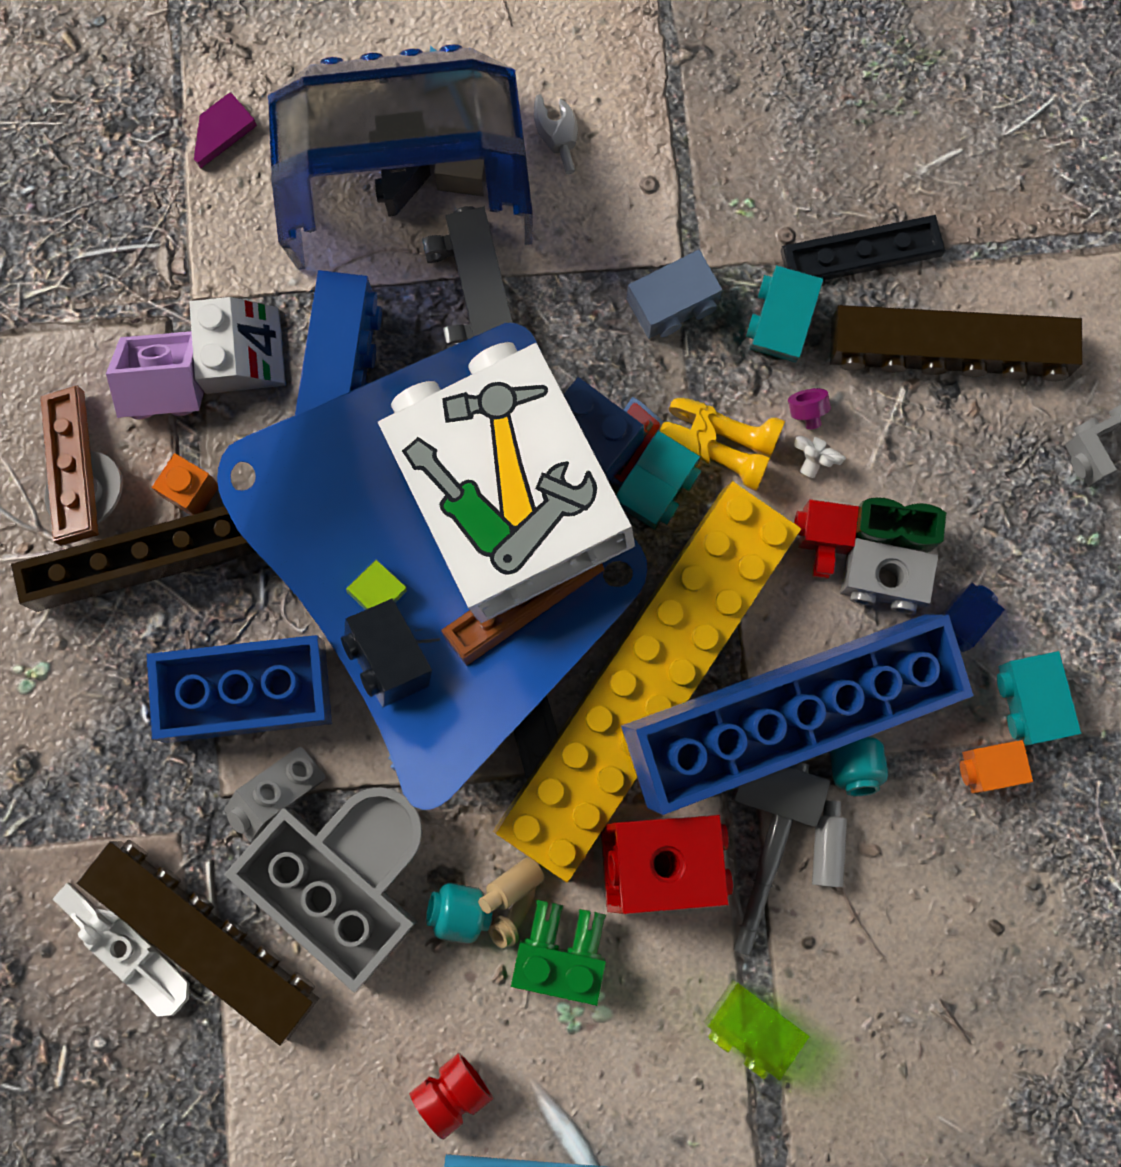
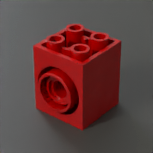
[601,815,733,914]

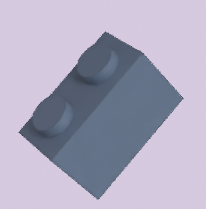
[626,249,722,339]

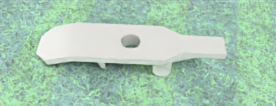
[52,883,190,1016]

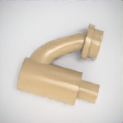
[478,858,544,948]

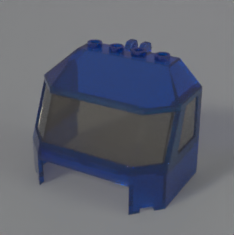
[268,44,533,270]

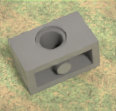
[840,538,938,614]

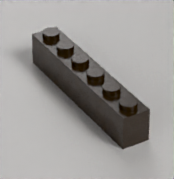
[830,305,1083,382]
[11,506,257,612]
[76,840,320,1046]

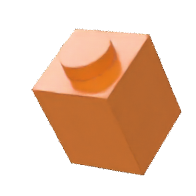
[151,453,218,515]
[960,740,1033,793]

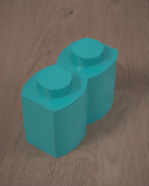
[616,431,702,530]

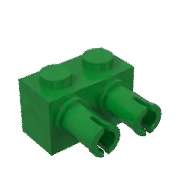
[511,900,606,1006]

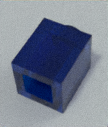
[940,582,1005,652]

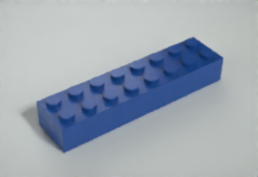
[621,614,974,815]

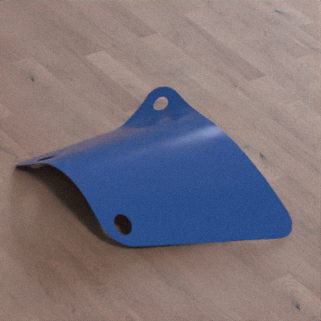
[217,323,647,810]

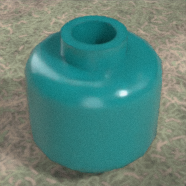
[830,737,888,797]
[426,883,492,944]

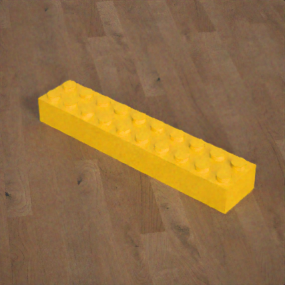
[493,481,801,883]

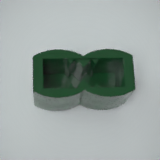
[856,497,947,553]

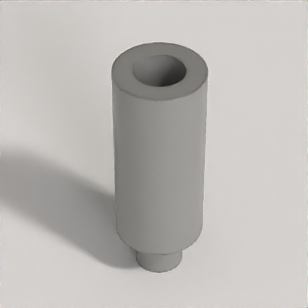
[812,800,847,888]

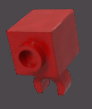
[794,499,859,579]

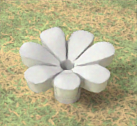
[794,436,846,478]

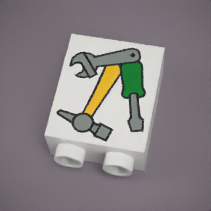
[378,342,635,623]

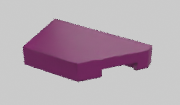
[194,92,257,169]

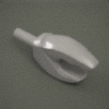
[534,94,578,174]

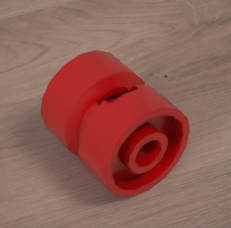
[409,1053,493,1140]

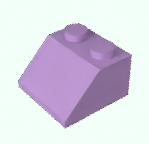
[106,331,204,419]

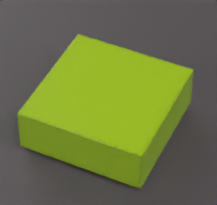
[346,560,407,610]

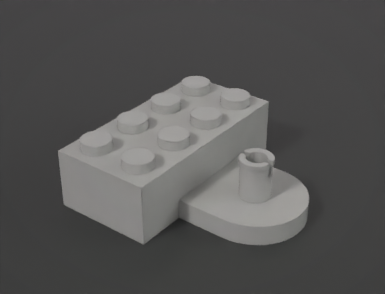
[224,788,423,993]

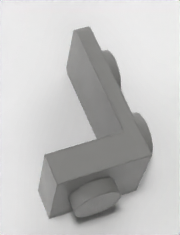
[1065,405,1121,487]
[224,747,325,842]

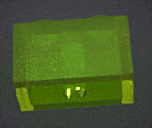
[703,979,810,1081]

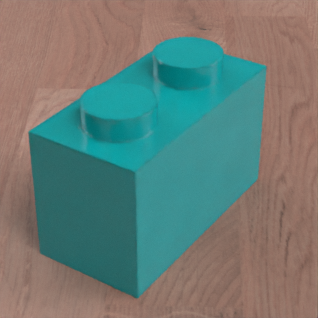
[746,265,823,363]
[997,651,1081,746]

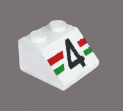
[189,297,286,394]

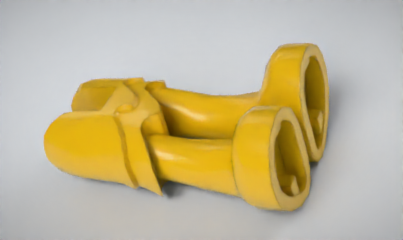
[659,398,785,492]

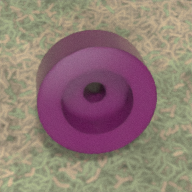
[788,388,831,430]

